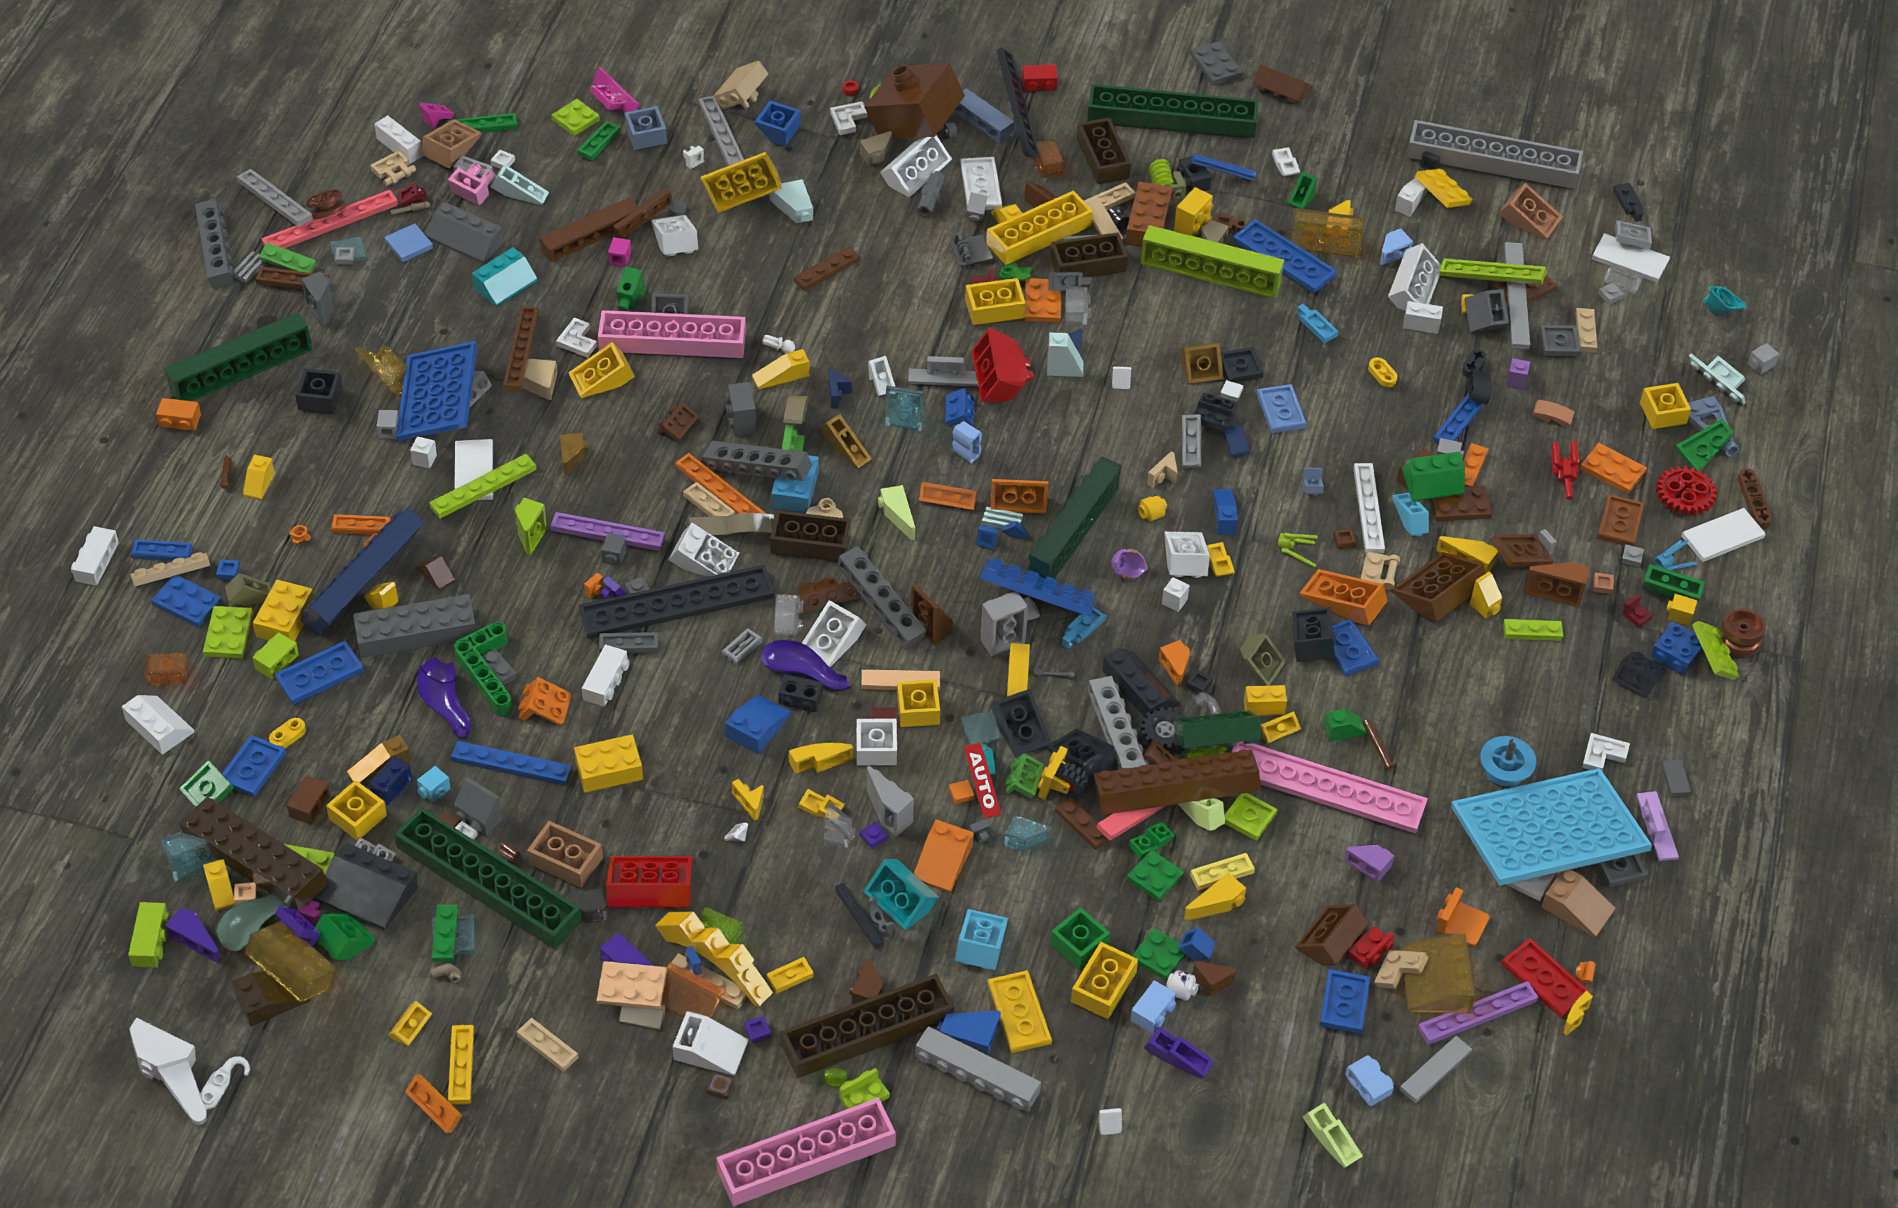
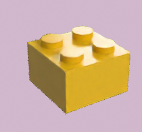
[1174,187,1213,237]
[1640,383,1691,429]
[897,679,940,727]
[326,780,387,841]

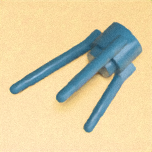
[1654,540,1697,571]

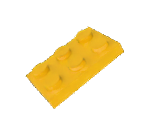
[1415,169,1473,208]

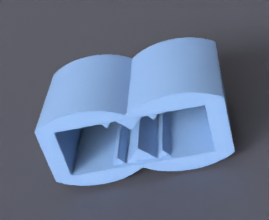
[952,421,982,463]
[1345,1055,1394,1106]

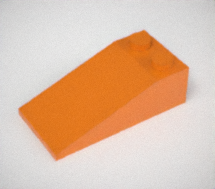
[1299,569,1388,626]

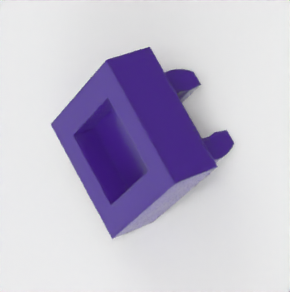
[601,576,626,599]

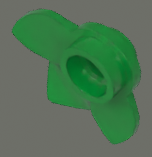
[999,262,1032,281]

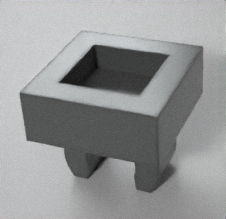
[967,818,991,844]

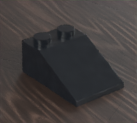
[1292,607,1335,662]
[990,689,1052,757]
[1047,728,1118,784]

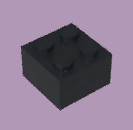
[295,368,343,414]

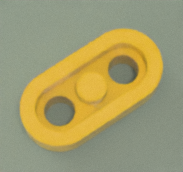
[1368,358,1397,387]
[269,718,306,748]

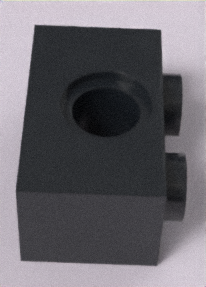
[1177,156,1212,192]

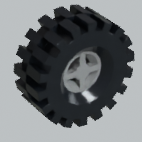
[1140,707,1186,756]

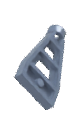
[1688,396,1739,457]

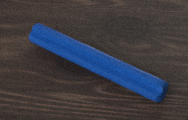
[1192,154,1256,181]

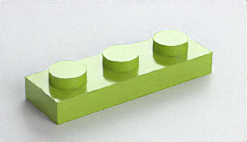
[1503,619,1563,641]

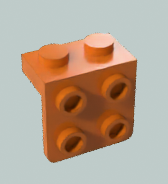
[518,677,571,725]
[1436,887,1490,947]

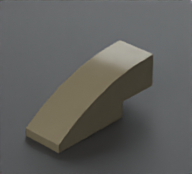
[783,395,808,424]

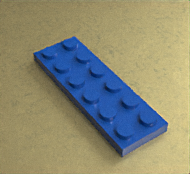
[1233,219,1337,293]

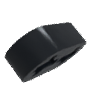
[1462,349,1486,378]

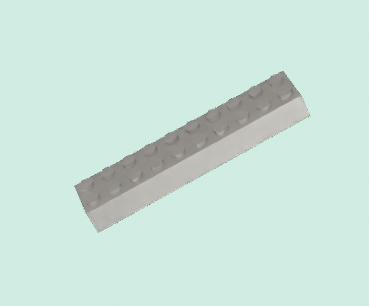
[1407,120,1583,189]

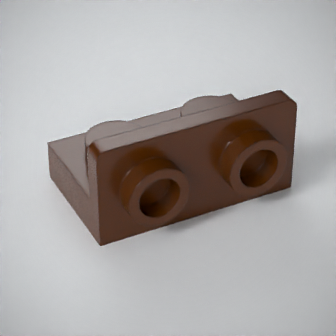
[657,402,699,442]

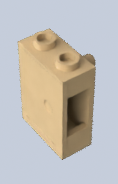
[714,61,768,109]

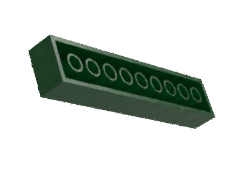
[1087,84,1259,138]
[394,807,582,950]

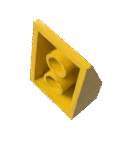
[569,342,635,398]

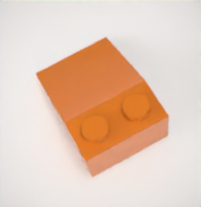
[914,820,974,893]

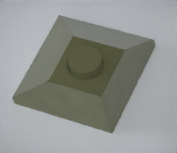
[1240,633,1286,686]

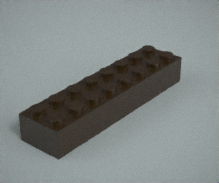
[179,796,328,911]
[780,973,954,1079]

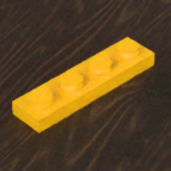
[448,1025,474,1105]

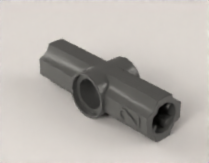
[917,171,945,217]

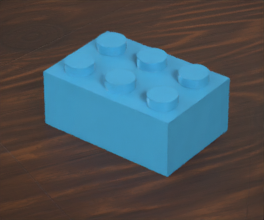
[771,455,819,513]

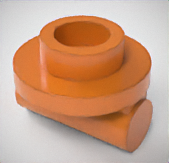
[1576,961,1596,984]

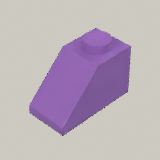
[1506,358,1530,389]
[1344,845,1394,882]

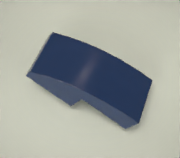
[1223,425,1250,457]

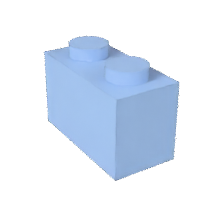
[1130,980,1176,1033]

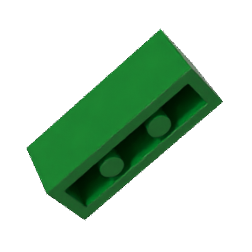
[1641,564,1705,605]

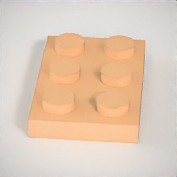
[597,961,667,1010]

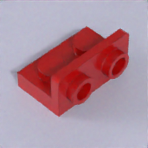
[1347,926,1395,970]

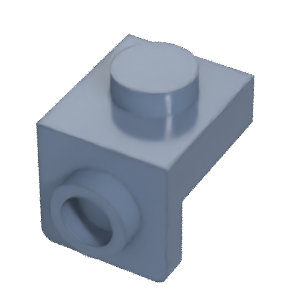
[1303,467,1324,495]

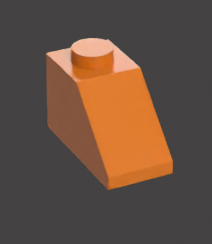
[1159,640,1191,687]

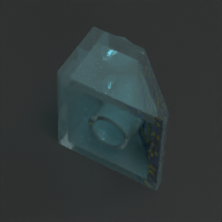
[160,832,213,881]

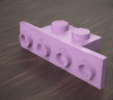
[1636,791,1679,861]

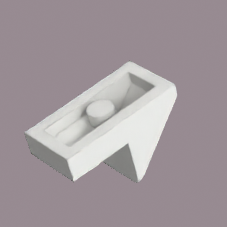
[868,356,897,396]

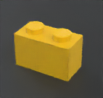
[1244,685,1287,716]

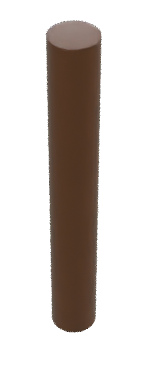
[1363,719,1394,770]

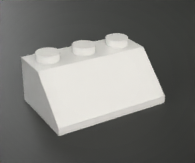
[122,695,194,755]

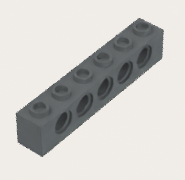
[195,199,235,289]
[703,441,812,481]
[837,546,926,651]

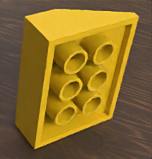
[701,152,782,213]

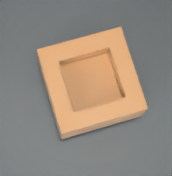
[234,883,256,905]

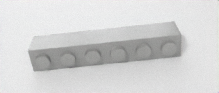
[915,1026,1041,1112]

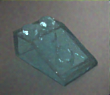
[885,385,926,431]

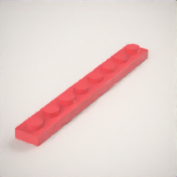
[261,190,398,249]

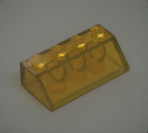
[1291,208,1365,258]

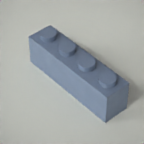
[953,88,1014,144]

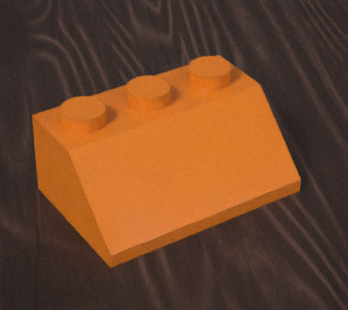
[991,479,1048,514]

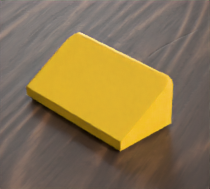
[1260,711,1302,743]
[388,1001,432,1047]

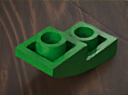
[1128,822,1175,859]

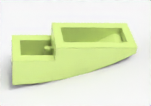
[1303,1103,1363,1168]

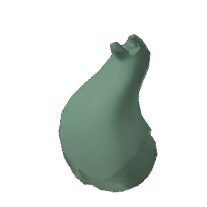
[216,895,291,951]

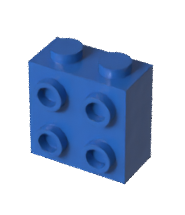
[1651,621,1703,676]

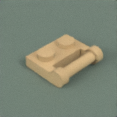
[1361,551,1400,590]

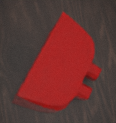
[971,328,1034,402]

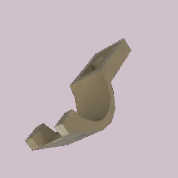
[689,513,774,536]

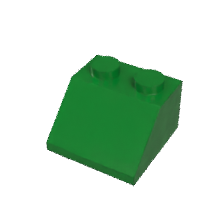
[315,914,376,961]

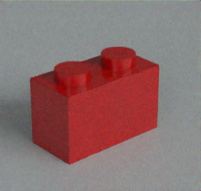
[1022,65,1058,92]

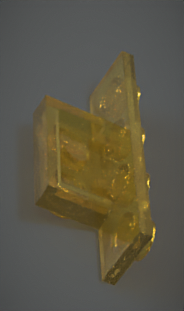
[354,345,408,394]

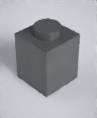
[601,533,627,565]

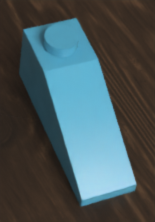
[1392,493,1429,536]

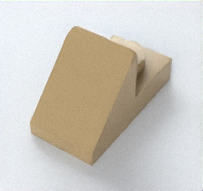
[1147,451,1178,488]

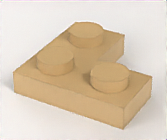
[1374,950,1428,989]

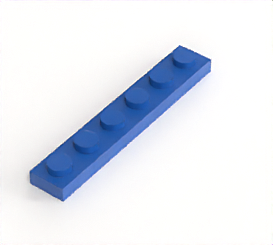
[451,741,572,786]

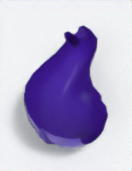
[762,640,851,691]

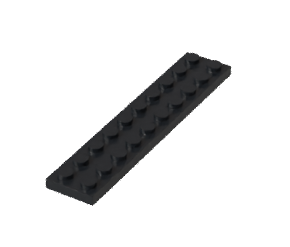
[579,564,775,639]

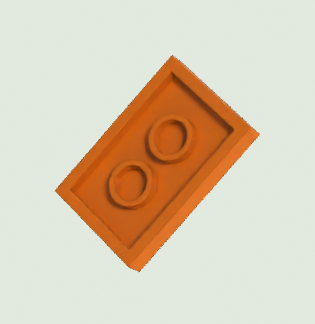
[1025,278,1061,323]
[1580,443,1647,494]

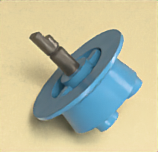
[1480,736,1536,787]

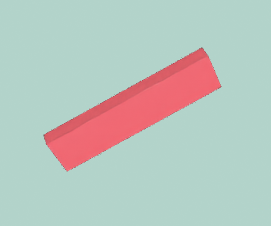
[1096,805,1167,841]

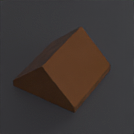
[1024,180,1058,208]

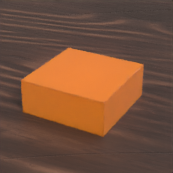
[949,780,974,805]

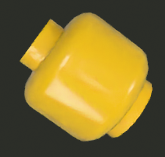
[1138,495,1167,522]

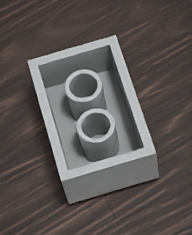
[980,591,1028,656]

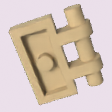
[370,150,416,186]

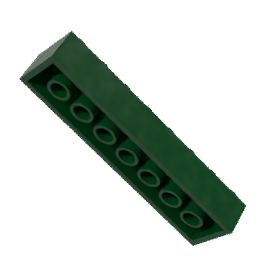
[164,312,313,401]

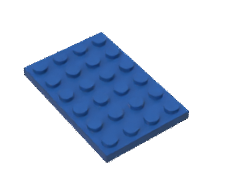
[396,341,477,441]
[979,558,1096,617]

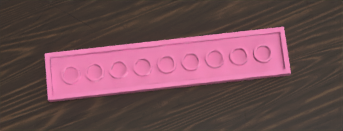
[1232,742,1428,834]

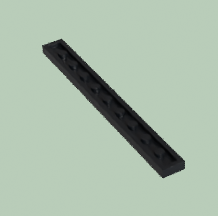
[997,47,1040,161]

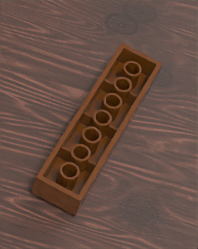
[1094,749,1261,815]

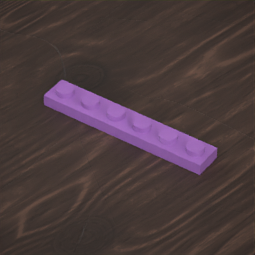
[551,512,665,551]
[1418,981,1538,1045]

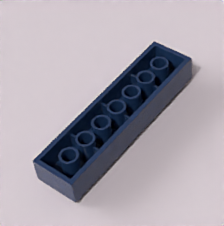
[301,507,425,636]

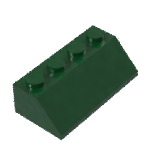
[1173,710,1261,751]

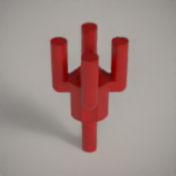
[1551,441,1580,500]

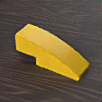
[1007,643,1030,697]
[789,743,853,774]

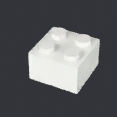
[857,719,897,765]

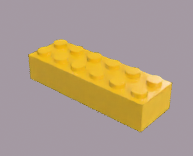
[987,190,1093,265]

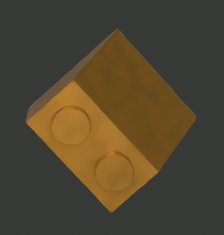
[1180,343,1223,384]

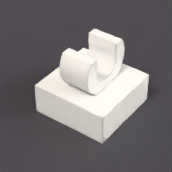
[683,146,704,169]

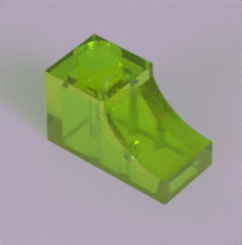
[701,907,743,944]

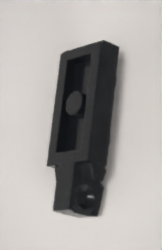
[1613,183,1643,222]

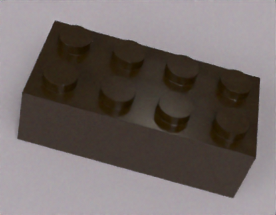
[1076,118,1131,184]
[1050,232,1128,277]
[770,510,851,561]

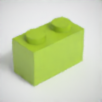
[252,632,299,680]

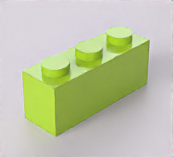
[128,902,171,967]

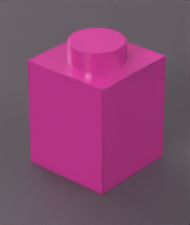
[608,238,631,267]

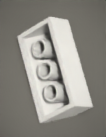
[880,135,952,197]
[1388,243,1441,311]

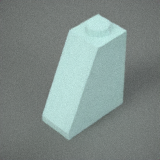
[769,180,813,223]
[1047,333,1083,377]

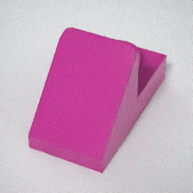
[419,103,454,129]

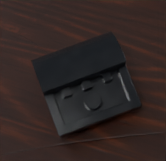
[1193,393,1238,432]

